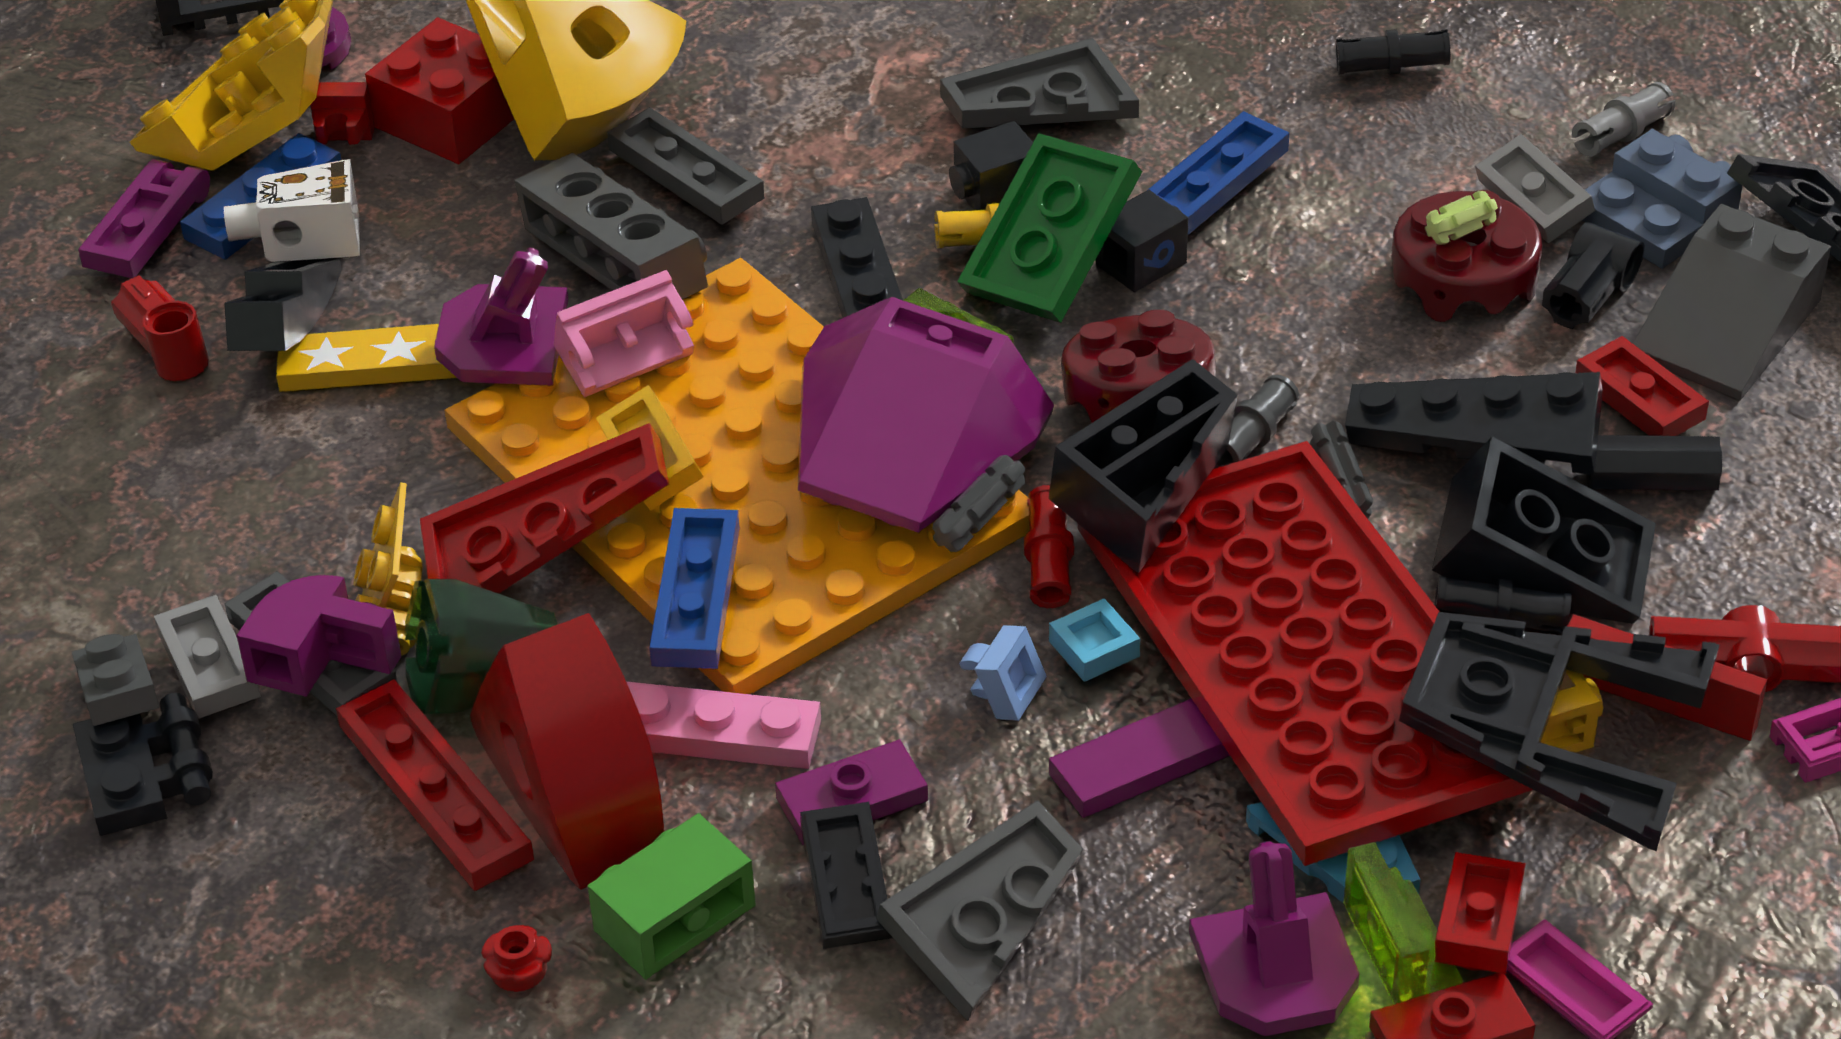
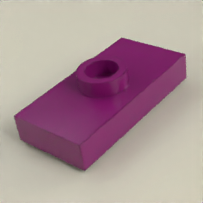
[775,739,928,845]

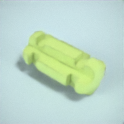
[1425,191,1498,245]

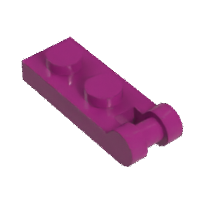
[78,159,210,278]

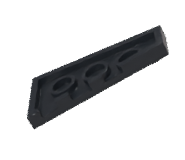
[1727,154,1841,262]
[1345,372,1603,475]

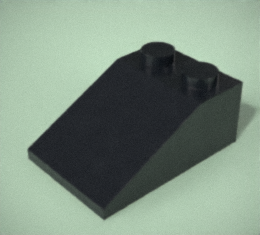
[1432,436,1656,624]

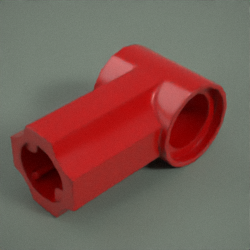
[111,275,209,381]

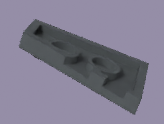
[940,38,1139,128]

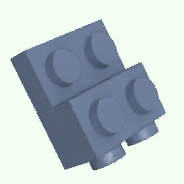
[1581,129,1743,269]

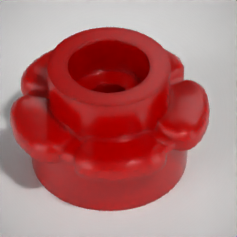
[481,925,552,992]

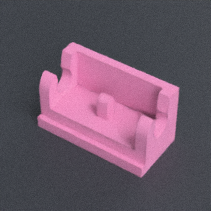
[554,270,694,397]

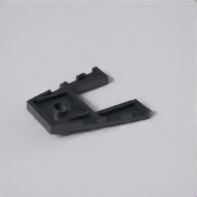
[1399,612,1720,851]

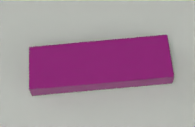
[1049,698,1230,818]

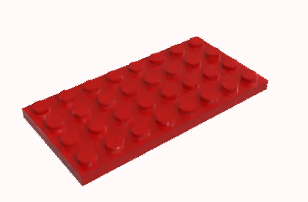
[1077,441,1533,866]

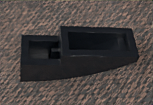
[224,258,342,351]

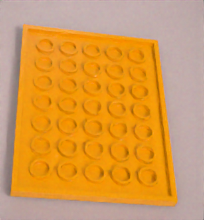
[444,257,1030,694]

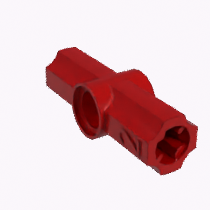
[1649,605,1841,692]

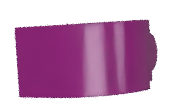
[236,575,401,697]

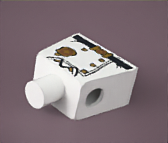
[224,159,360,262]

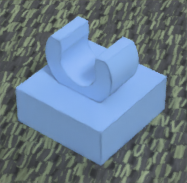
[959,625,1047,721]

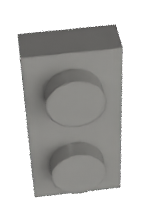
[1475,134,1595,243]
[154,595,261,719]

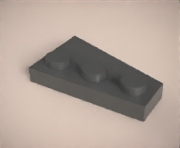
[876,800,1083,1021]

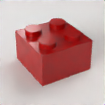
[365,17,514,165]

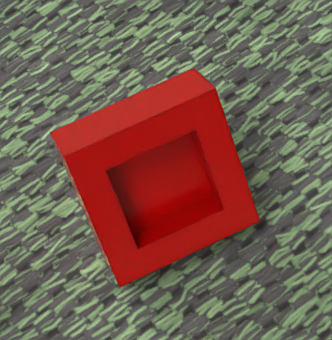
[310,82,375,145]

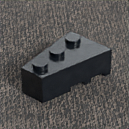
[1048,359,1238,573]

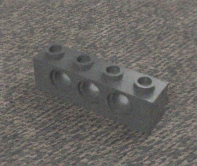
[514,153,708,300]

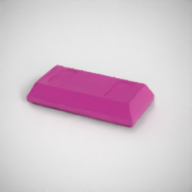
[1506,919,1653,1039]

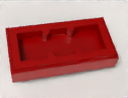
[1369,973,1536,1039]

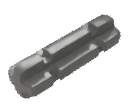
[1310,420,1373,519]
[932,455,1025,552]

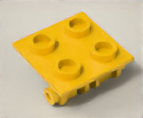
[353,482,423,656]

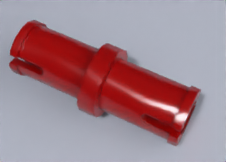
[1024,485,1074,608]

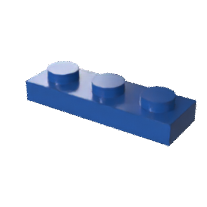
[1149,111,1289,235]
[180,133,341,260]
[649,508,740,669]

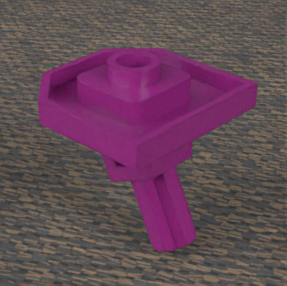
[434,247,568,386]
[1189,841,1360,1036]

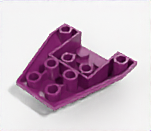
[798,297,1054,533]

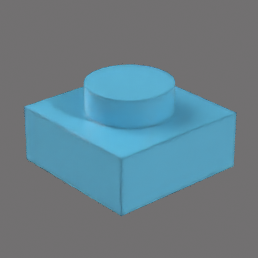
[1049,598,1140,682]

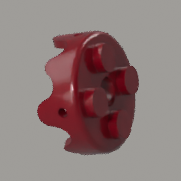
[1391,190,1542,322]
[1061,310,1216,423]

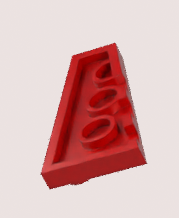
[420,423,669,628]

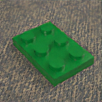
[957,133,1142,323]

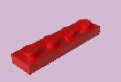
[336,679,534,892]

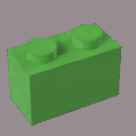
[587,813,756,980]

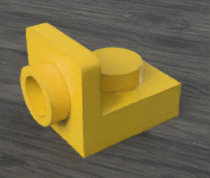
[1541,670,1603,753]

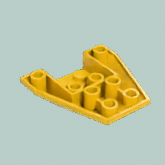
[130,0,333,171]

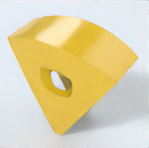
[466,0,687,161]

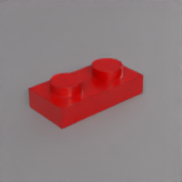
[1575,336,1709,436]
[1433,852,1526,974]

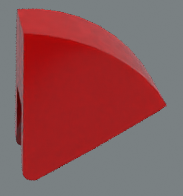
[470,613,664,890]

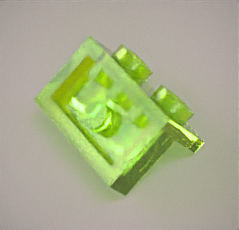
[1343,842,1463,1004]

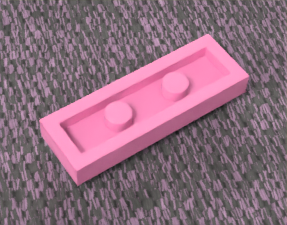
[626,681,821,769]

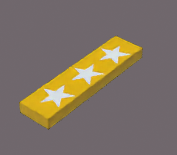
[276,324,457,392]

